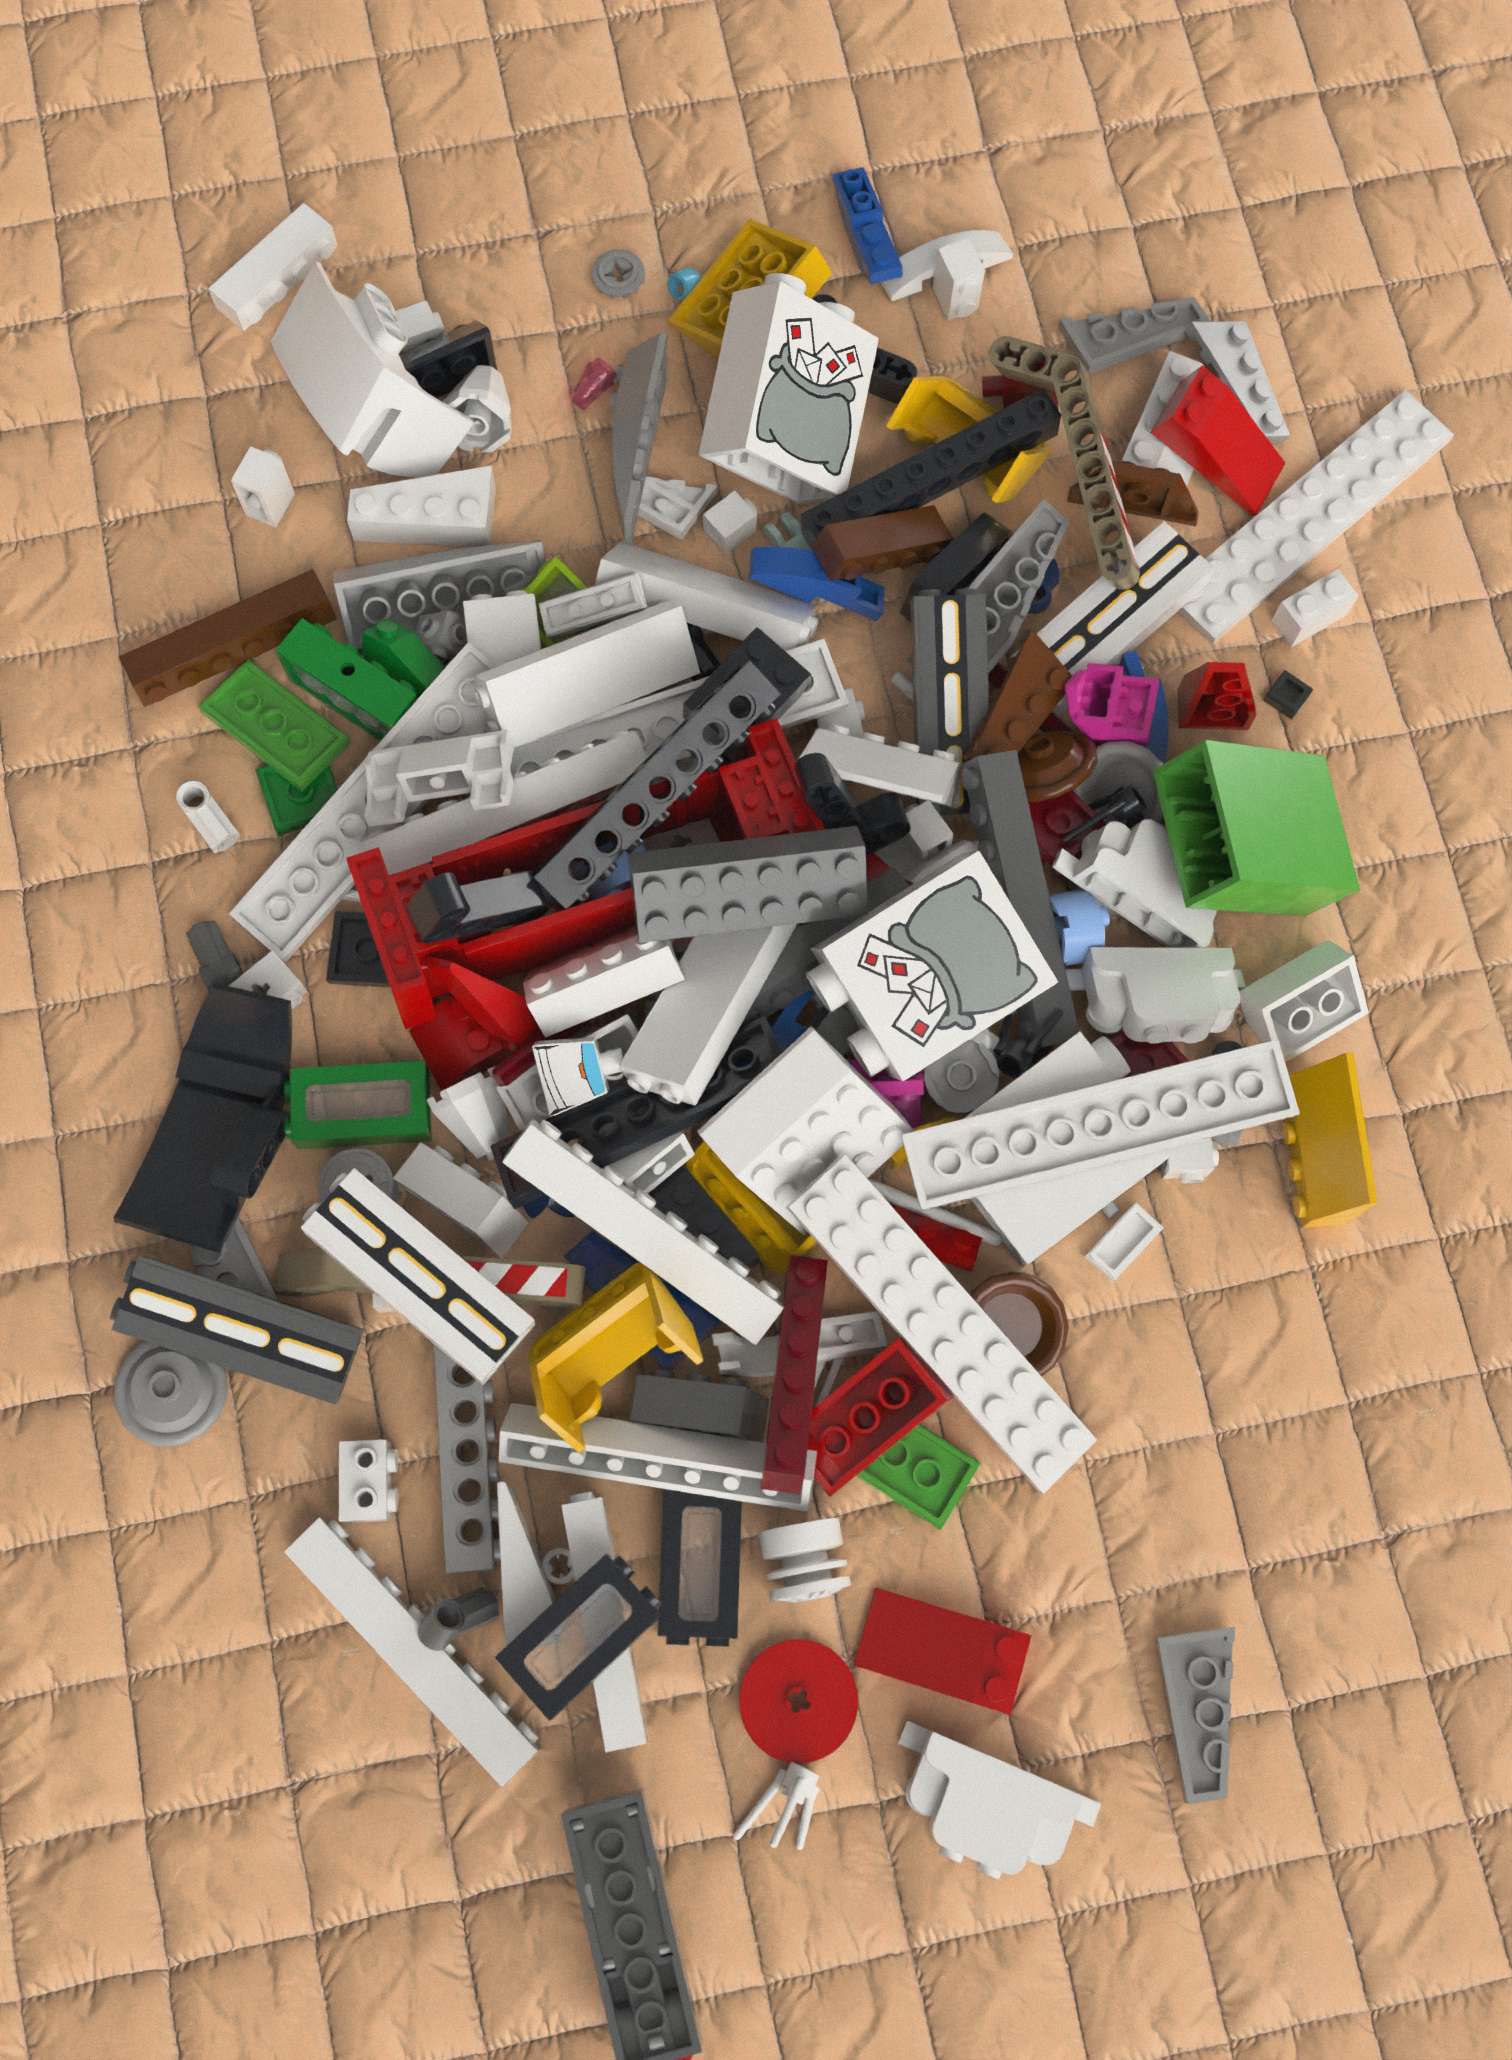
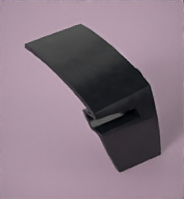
[113,983,292,1253]

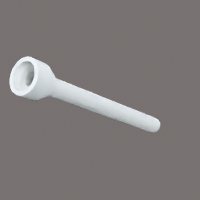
[867,1177,1002,1246]

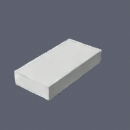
[1084,1202,1164,1283]

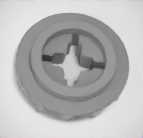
[592,249,645,300]

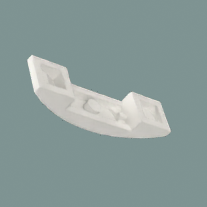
[880,230,1013,301]

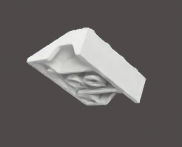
[798,724,962,807]
[523,925,685,1037]

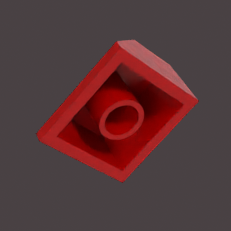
[409,995,508,1091]

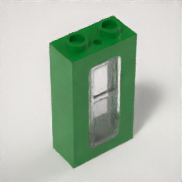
[284,1060,432,1149]

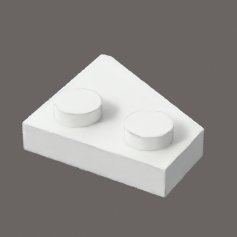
[638,476,717,540]

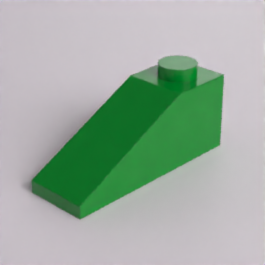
[362,619,445,698]

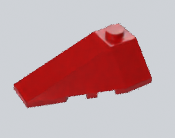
[1177,662,1257,730]
[424,956,542,1053]

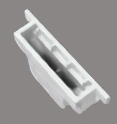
[1052,819,1217,948]
[1065,947,1246,1044]
[898,1721,1101,1879]

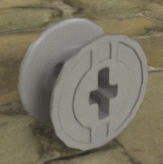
[318,1148,399,1203]

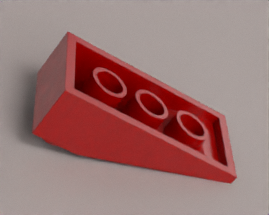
[1150,365,1286,516]
[807,1337,954,1497]
[853,1588,1032,1715]

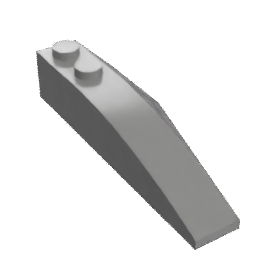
[610,333,667,544]
[907,499,1070,674]
[332,540,546,650]

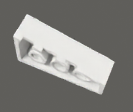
[347,465,496,547]

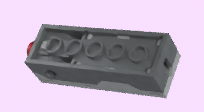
[561,1788,703,2060]

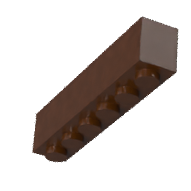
[119,569,337,707]

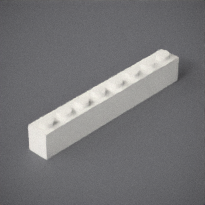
[361,730,655,875]
[502,1119,784,1345]
[499,1403,817,1512]
[284,1518,540,1787]

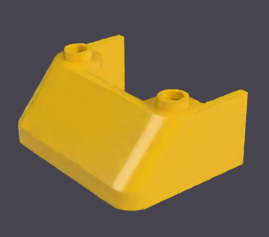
[886,376,1051,503]
[686,1141,819,1274]
[528,1262,703,1453]

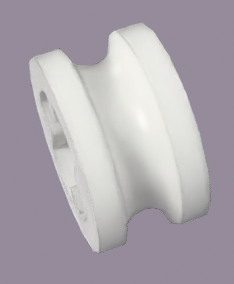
[542,1548,574,1584]

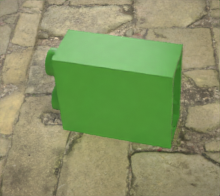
[1153,740,1360,916]

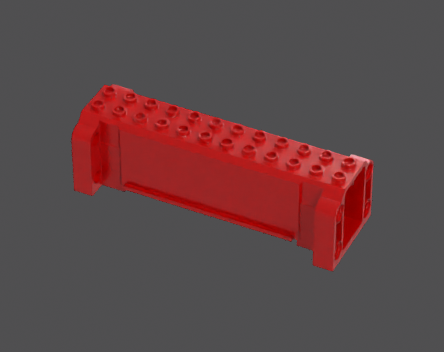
[346,718,824,1030]

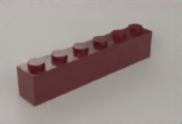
[760,1255,828,1494]

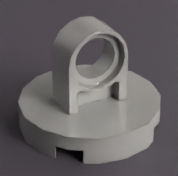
[924,1040,999,1114]

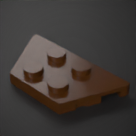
[1067,461,1199,526]

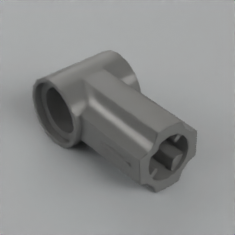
[186,920,244,992]
[418,1587,500,1651]

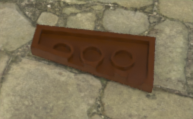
[964,629,1072,762]

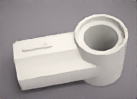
[176,781,240,853]

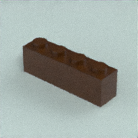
[811,505,953,581]

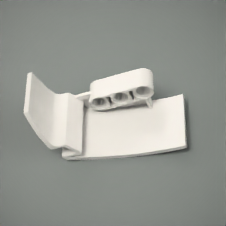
[270,261,474,478]

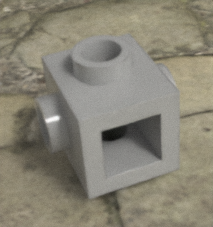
[415,610,468,664]

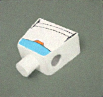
[532,1037,624,1117]

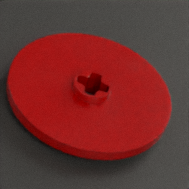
[739,1639,858,1764]

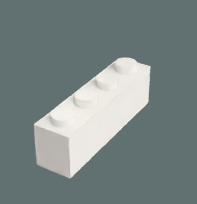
[208,203,338,332]

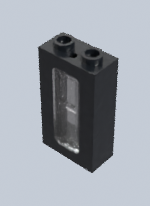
[658,1490,742,1647]
[495,1554,662,1721]

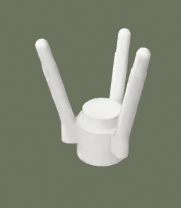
[733,1762,820,1850]

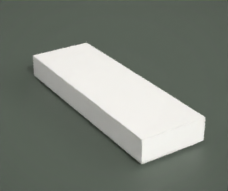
[539,573,648,639]

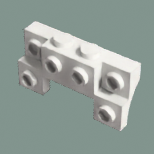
[364,729,514,827]

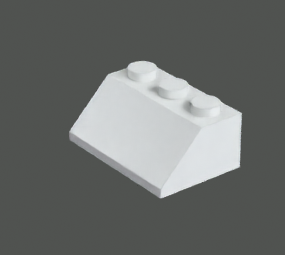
[1239,939,1369,1063]

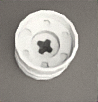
[758,1518,851,1603]

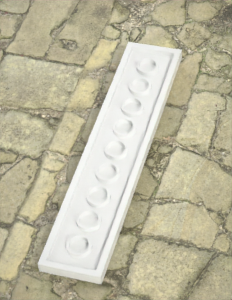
[1178,390,1454,645]
[510,639,849,775]
[229,642,498,962]
[902,1039,1300,1211]
[786,1154,1097,1494]

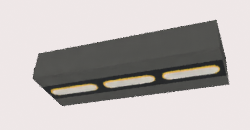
[910,588,989,815]
[110,1255,365,1404]

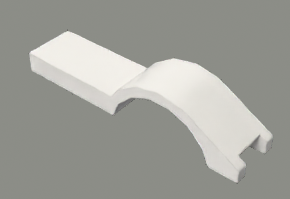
[711,1311,888,1377]

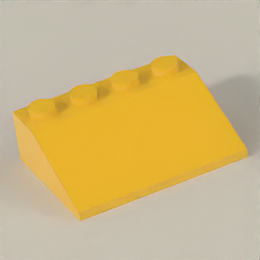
[667,219,832,360]
[1282,1052,1378,1228]

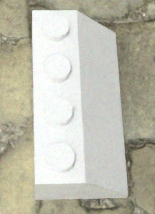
[1122,351,1203,486]

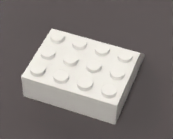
[697,1026,914,1235]

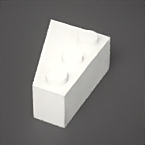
[393,1142,529,1259]

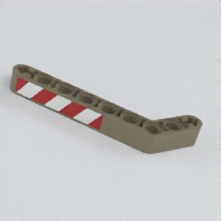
[989,336,1140,590]
[275,1247,586,1308]

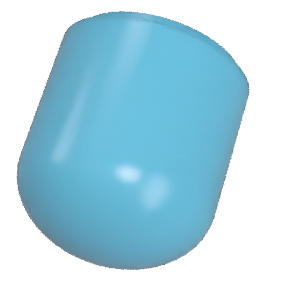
[667,268,701,300]

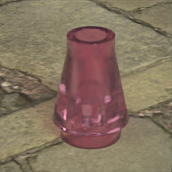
[569,358,617,410]

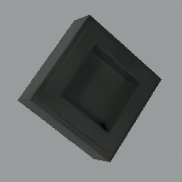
[1263,670,1314,720]

